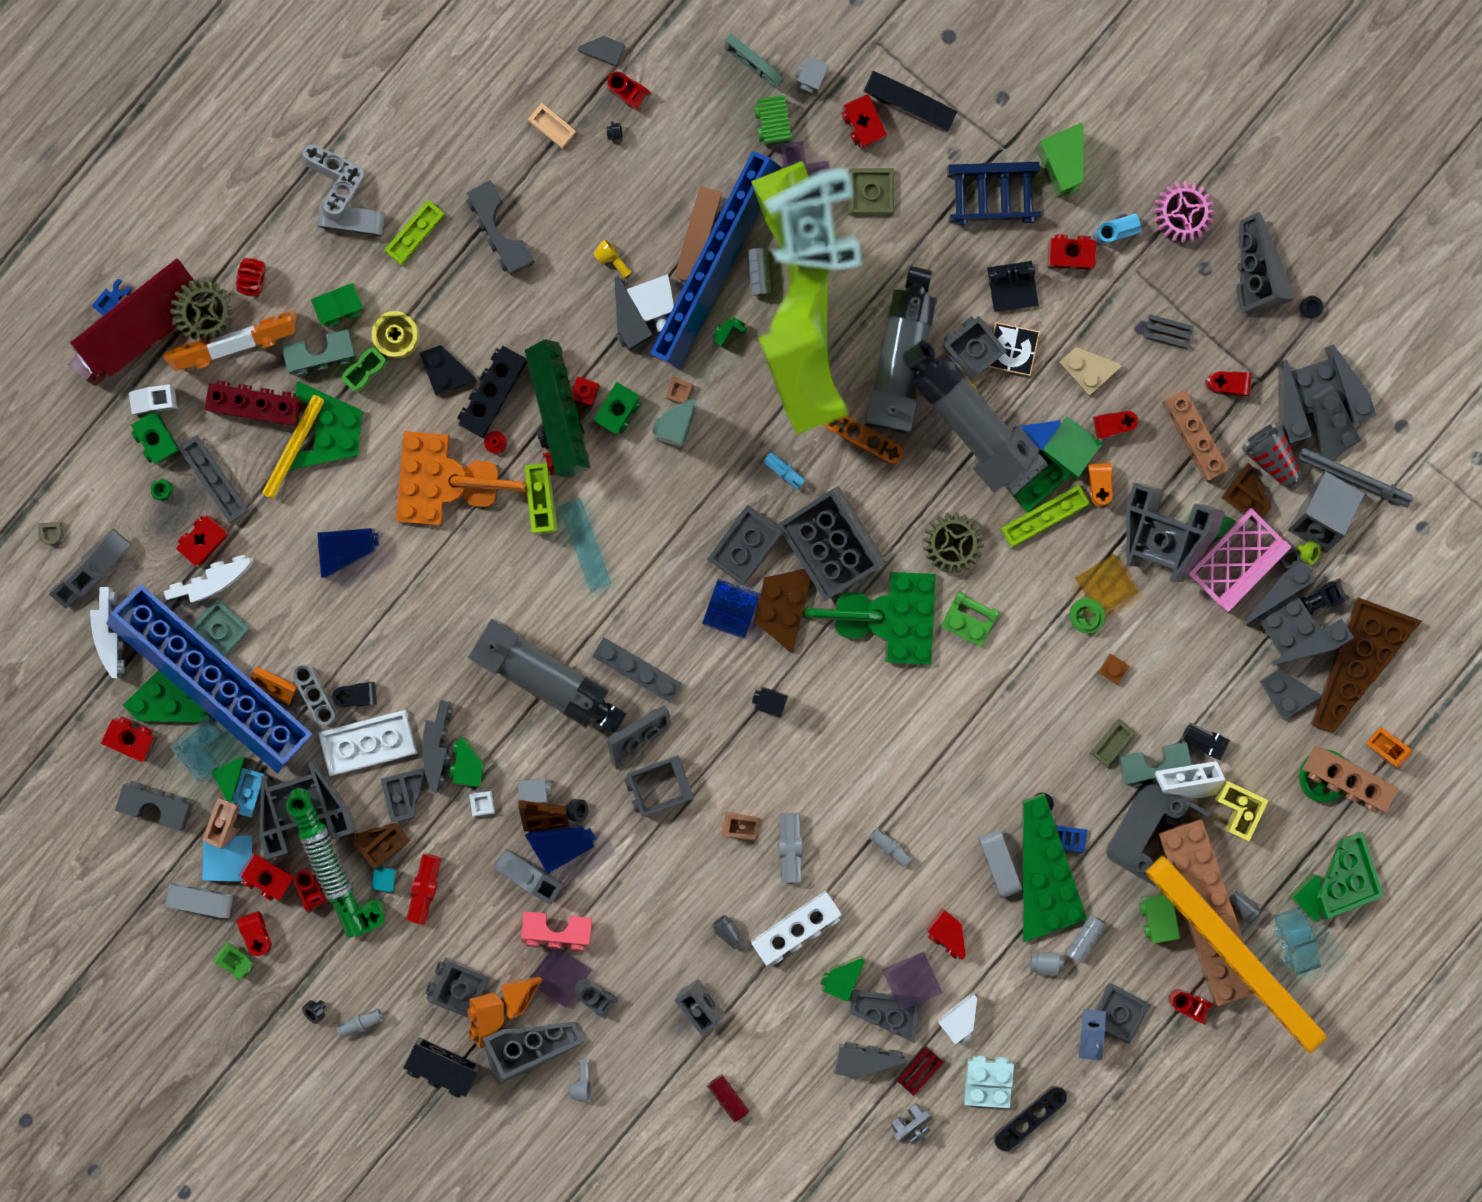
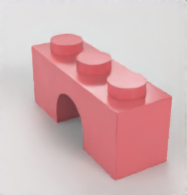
[521,911,592,952]

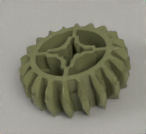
[170,279,233,341]
[922,512,984,573]

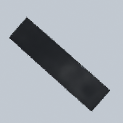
[863,71,957,132]

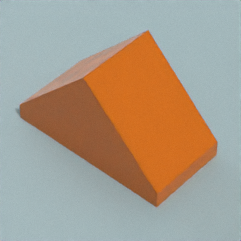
[1365,727,1413,768]
[501,977,543,1019]

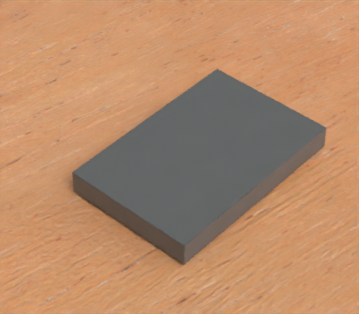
[707,504,784,586]

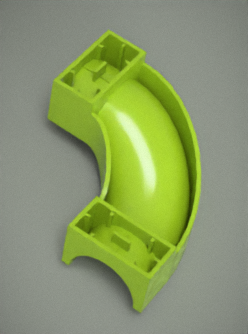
[751,161,848,435]

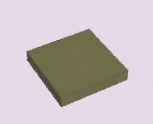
[848,168,894,215]

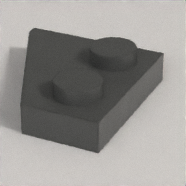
[1259,669,1321,720]
[381,768,425,823]

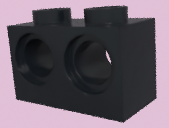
[752,686,788,718]

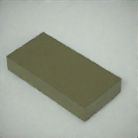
[1090,718,1136,768]

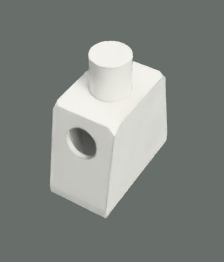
[627,274,674,332]

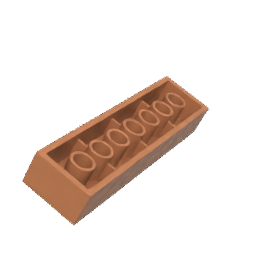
[1155,817,1254,1006]

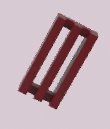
[896,1046,944,1096]

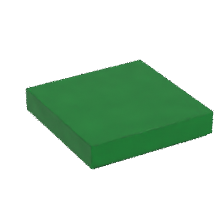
[1040,416,1103,479]

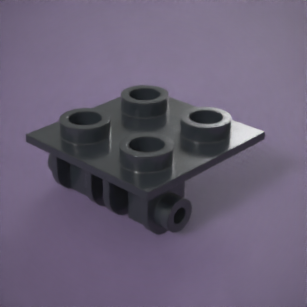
[987,261,1039,312]

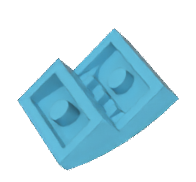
[202,834,252,881]

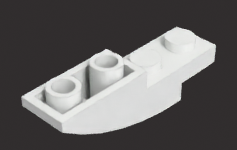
[164,555,254,603]
[90,587,125,678]

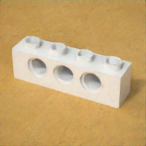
[751,890,842,966]

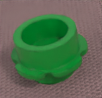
[150,479,173,501]

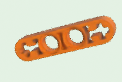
[824,416,903,464]

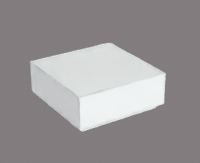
[469,790,496,817]

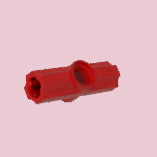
[406,853,442,925]

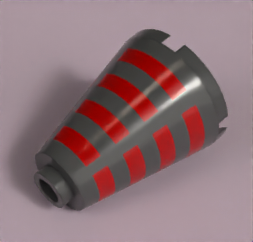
[1242,422,1301,487]

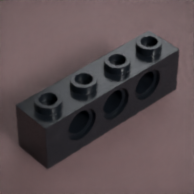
[457,345,527,439]

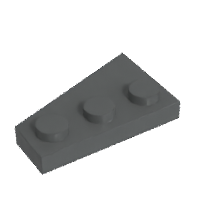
[850,990,920,1043]

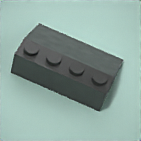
[777,486,887,601]

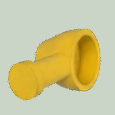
[593,239,632,279]

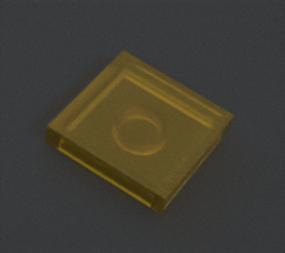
[1075,554,1138,612]

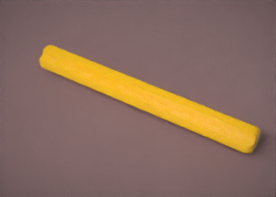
[263,395,324,499]

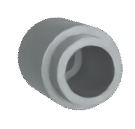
[1030,952,1064,976]

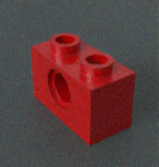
[1047,234,1096,270]
[101,716,157,762]
[239,852,294,901]

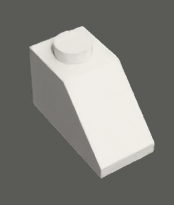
[937,992,977,1044]

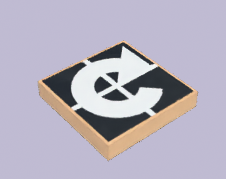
[988,322,1040,376]

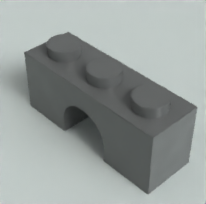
[115,781,192,831]

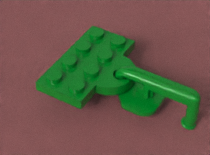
[803,572,936,664]

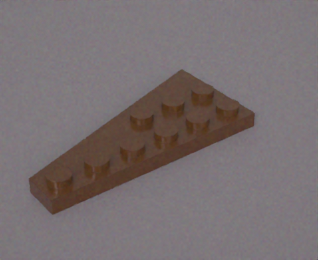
[1310,597,1422,733]

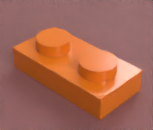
[251,667,297,706]

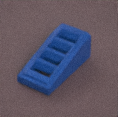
[1055,825,1087,852]

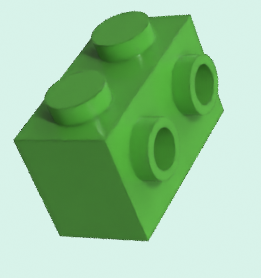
[1139,893,1180,944]

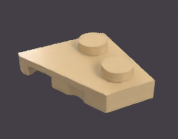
[1059,347,1122,396]

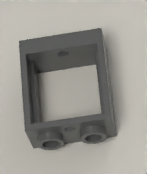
[624,755,694,817]

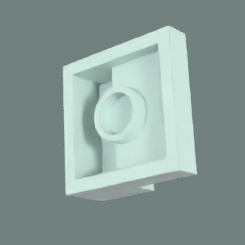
[964,1055,1014,1108]

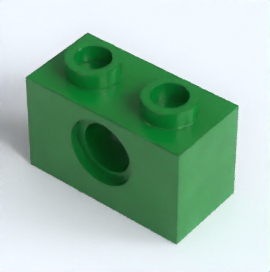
[593,382,642,435]
[131,411,180,465]

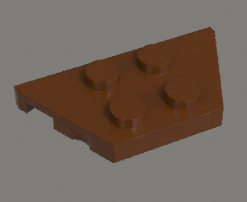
[754,569,811,653]

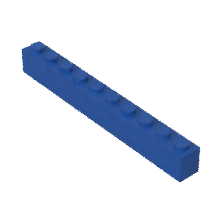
[650,151,782,370]

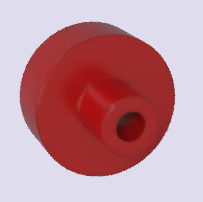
[484,431,507,454]

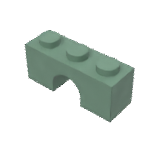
[281,329,357,376]
[1117,742,1192,787]

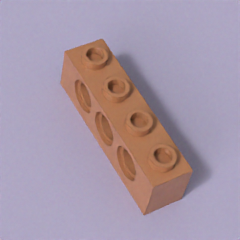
[1162,390,1229,481]
[1302,745,1398,813]

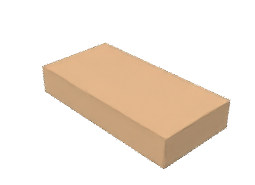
[527,103,577,150]

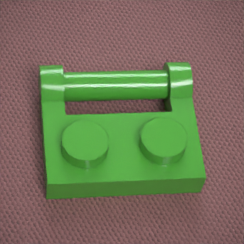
[940,591,999,647]

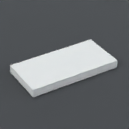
[318,710,418,776]

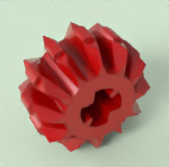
[236,257,266,297]

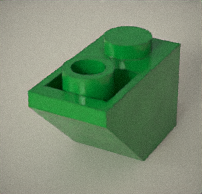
[449,737,485,787]

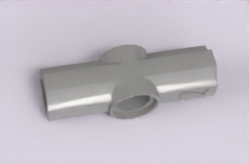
[779,813,802,883]

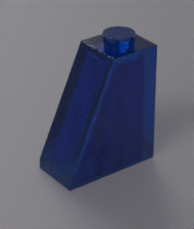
[317,528,380,578]
[525,825,597,874]

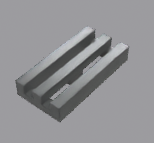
[1143,314,1193,349]

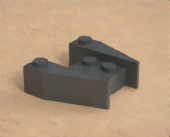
[1278,344,1377,444]
[1126,483,1225,582]
[1244,561,1354,666]
[259,761,357,860]

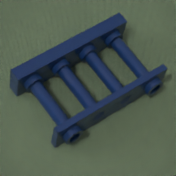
[947,161,1041,225]

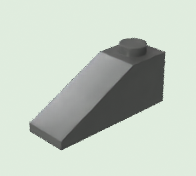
[614,276,653,350]

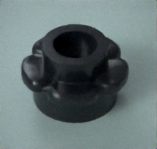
[607,121,623,144]

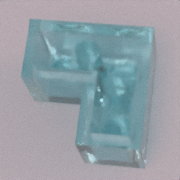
[170,717,224,782]
[1273,907,1321,976]

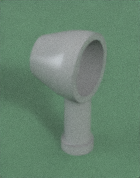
[570,1059,592,1103]

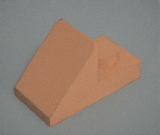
[202,798,241,849]

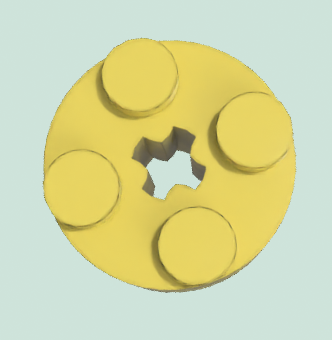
[372,311,420,359]

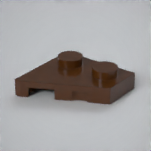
[1221,463,1271,525]
[518,800,569,832]
[348,823,411,870]

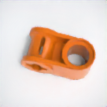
[1087,462,1113,507]

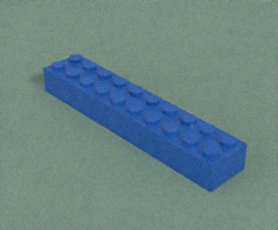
[106,584,312,774]

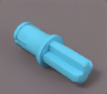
[764,452,806,490]

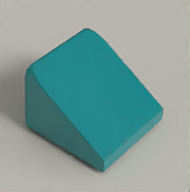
[371,867,397,893]

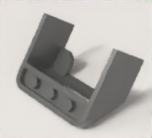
[1106,781,1211,888]

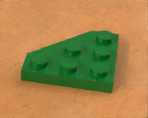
[123,670,211,722]
[1316,832,1384,919]

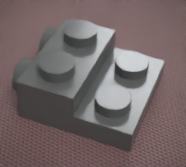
[943,316,1007,380]
[425,957,490,1018]

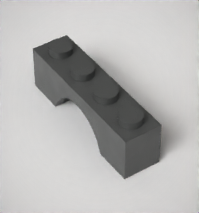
[466,180,535,275]

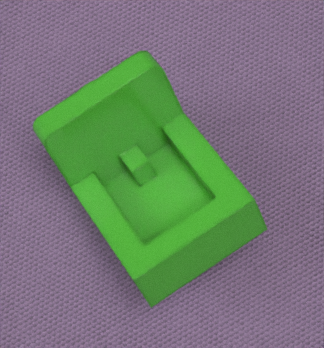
[213,942,253,981]

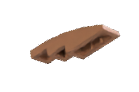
[674,185,722,281]

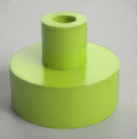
[1297,541,1321,565]

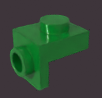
[712,317,747,348]

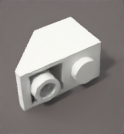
[129,384,178,415]

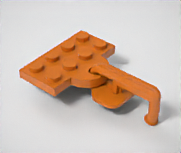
[396,431,527,526]

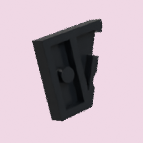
[420,345,477,396]

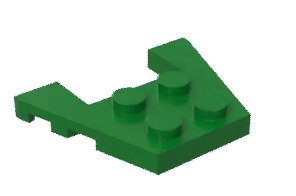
[289,382,363,470]

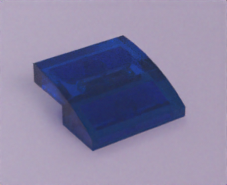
[702,578,760,639]

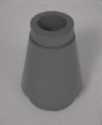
[1229,891,1261,923]
[712,915,744,949]

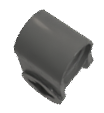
[574,979,619,1019]

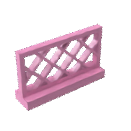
[1189,508,1291,612]

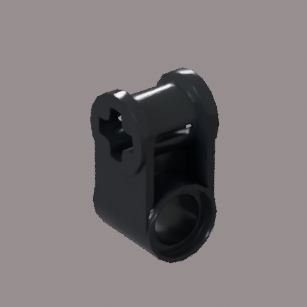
[332,682,377,707]

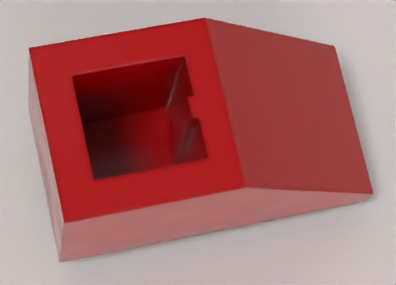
[926,908,966,960]

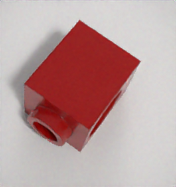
[573,376,600,407]

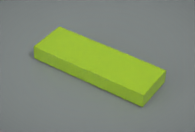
[384,200,446,266]

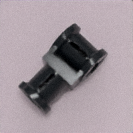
[1301,578,1350,615]

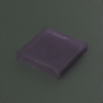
[531,949,592,1008]
[882,951,943,1012]

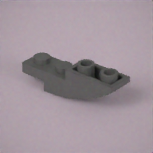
[49,528,130,609]
[422,700,453,793]

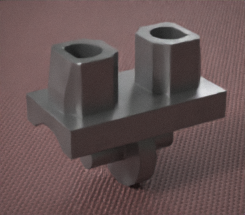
[891,1103,933,1144]

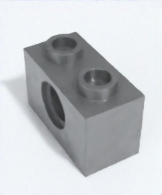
[674,979,725,1036]

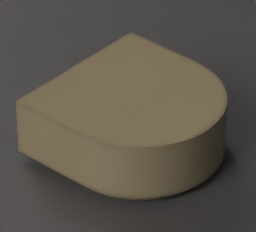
[38,522,63,545]

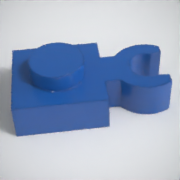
[92,279,132,316]

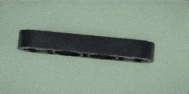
[994,1085,1067,1151]

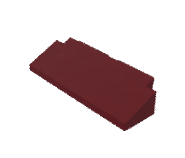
[69,258,202,377]

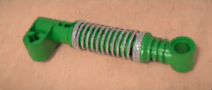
[286,788,386,938]

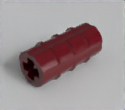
[707,1074,750,1123]

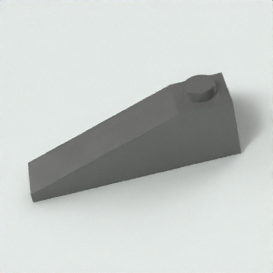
[1237,212,1294,313]
[483,1022,584,1085]

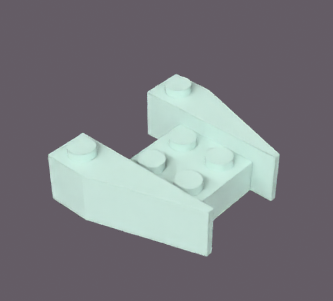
[765,168,861,269]

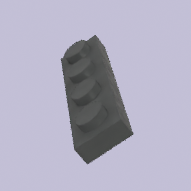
[178,435,249,523]
[592,637,681,703]

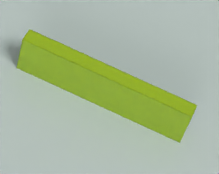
[1000,484,1090,548]

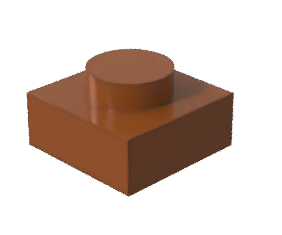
[1098,654,1129,685]

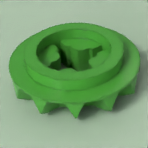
[1069,597,1106,633]

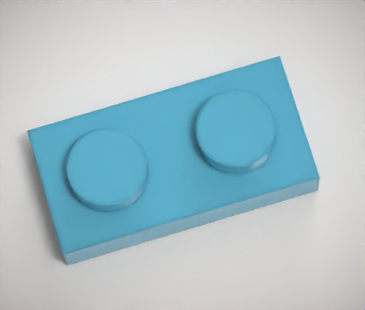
[232,767,265,818]

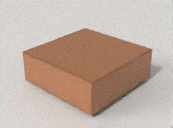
[665,377,694,404]

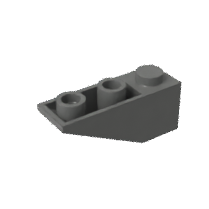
[494,849,564,905]
[834,1041,907,1078]

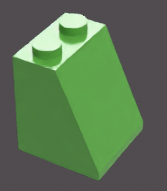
[1035,122,1084,198]

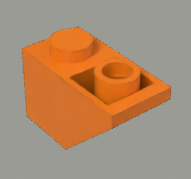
[467,992,504,1049]

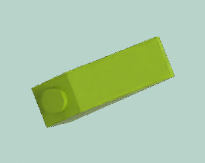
[524,463,558,535]

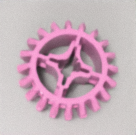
[1153,181,1215,243]

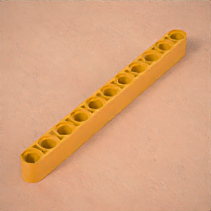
[1145,856,1328,1054]

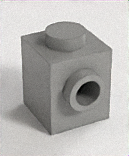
[795,56,829,94]
[518,778,552,802]

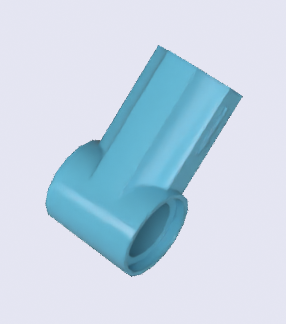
[1094,213,1142,245]

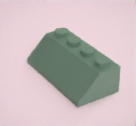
[652,399,697,449]

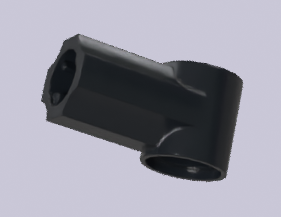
[1181,723,1231,761]

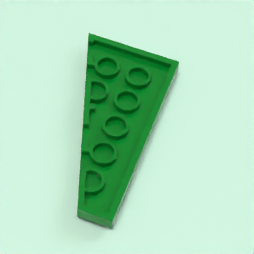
[1022,793,1087,942]

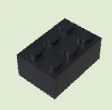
[403,1037,481,1098]

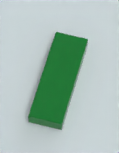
[1013,461,1071,513]

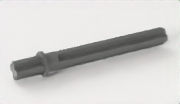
[1298,449,1413,507]

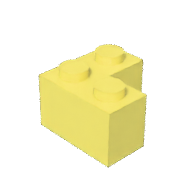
[1213,780,1269,841]

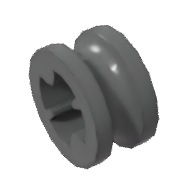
[1279,548,1301,569]

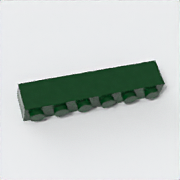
[525,339,591,478]

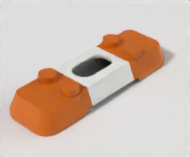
[163,310,297,371]

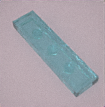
[560,498,611,591]

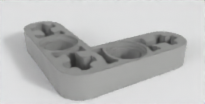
[302,144,364,220]

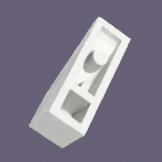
[1155,761,1225,798]

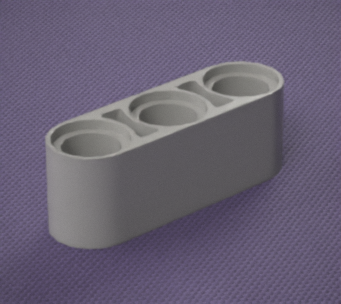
[317,204,385,236]
[293,664,337,725]
[978,829,1022,899]
[165,883,234,918]

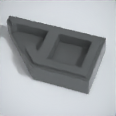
[577,36,625,67]

